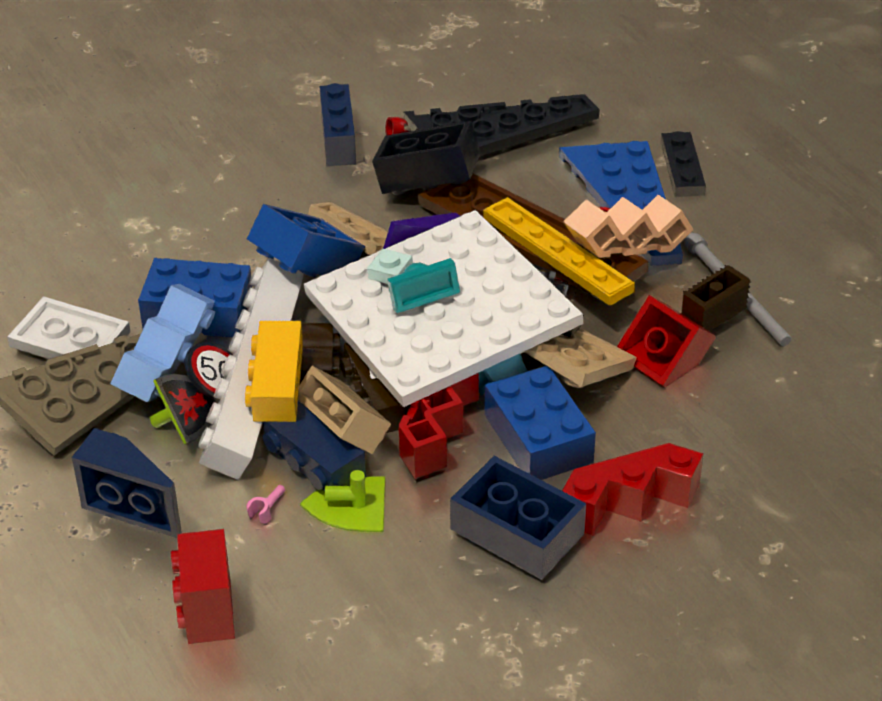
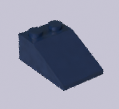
[72,428,182,539]

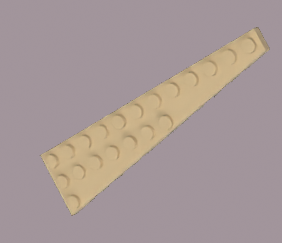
[308,202,637,388]

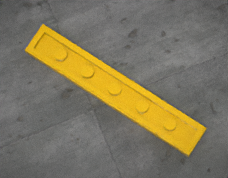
[483,197,635,306]

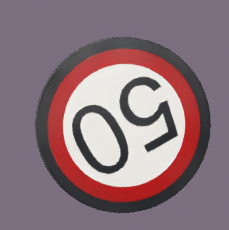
[185,342,233,402]

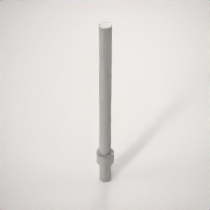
[684,231,792,346]

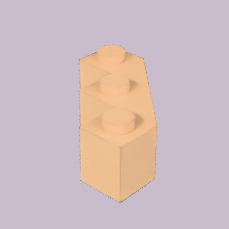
[563,195,694,258]

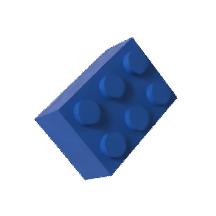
[247,204,365,278]
[138,258,252,338]
[485,366,596,480]

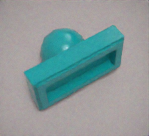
[387,258,460,314]

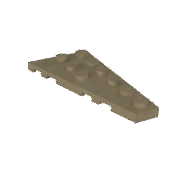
[0,333,207,456]

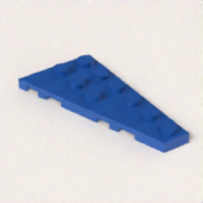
[559,141,683,266]

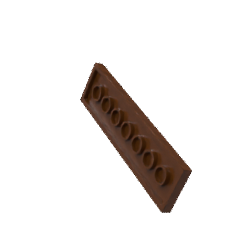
[418,173,648,301]

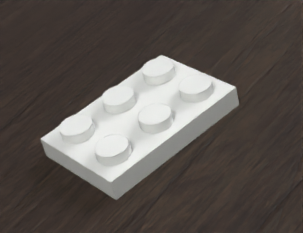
[7,296,131,359]

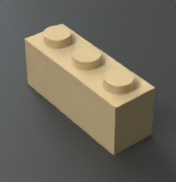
[298,366,391,454]

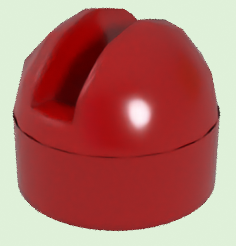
[385,117,409,135]

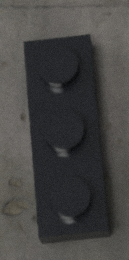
[661,131,706,197]

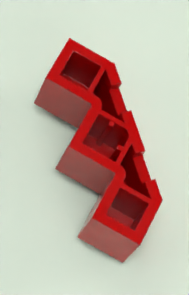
[399,373,479,479]
[562,443,703,535]

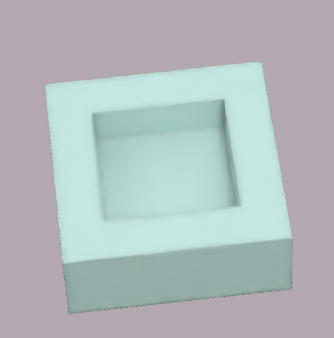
[367,248,413,284]

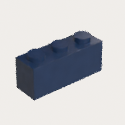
[320,83,356,167]
[263,400,366,491]

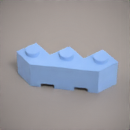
[110,284,215,402]

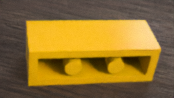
[245,321,303,422]

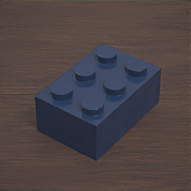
[450,455,586,580]

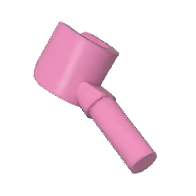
[246,485,285,524]

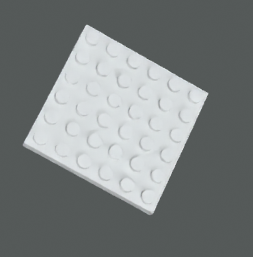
[304,210,583,407]

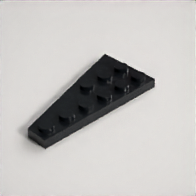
[403,94,600,157]

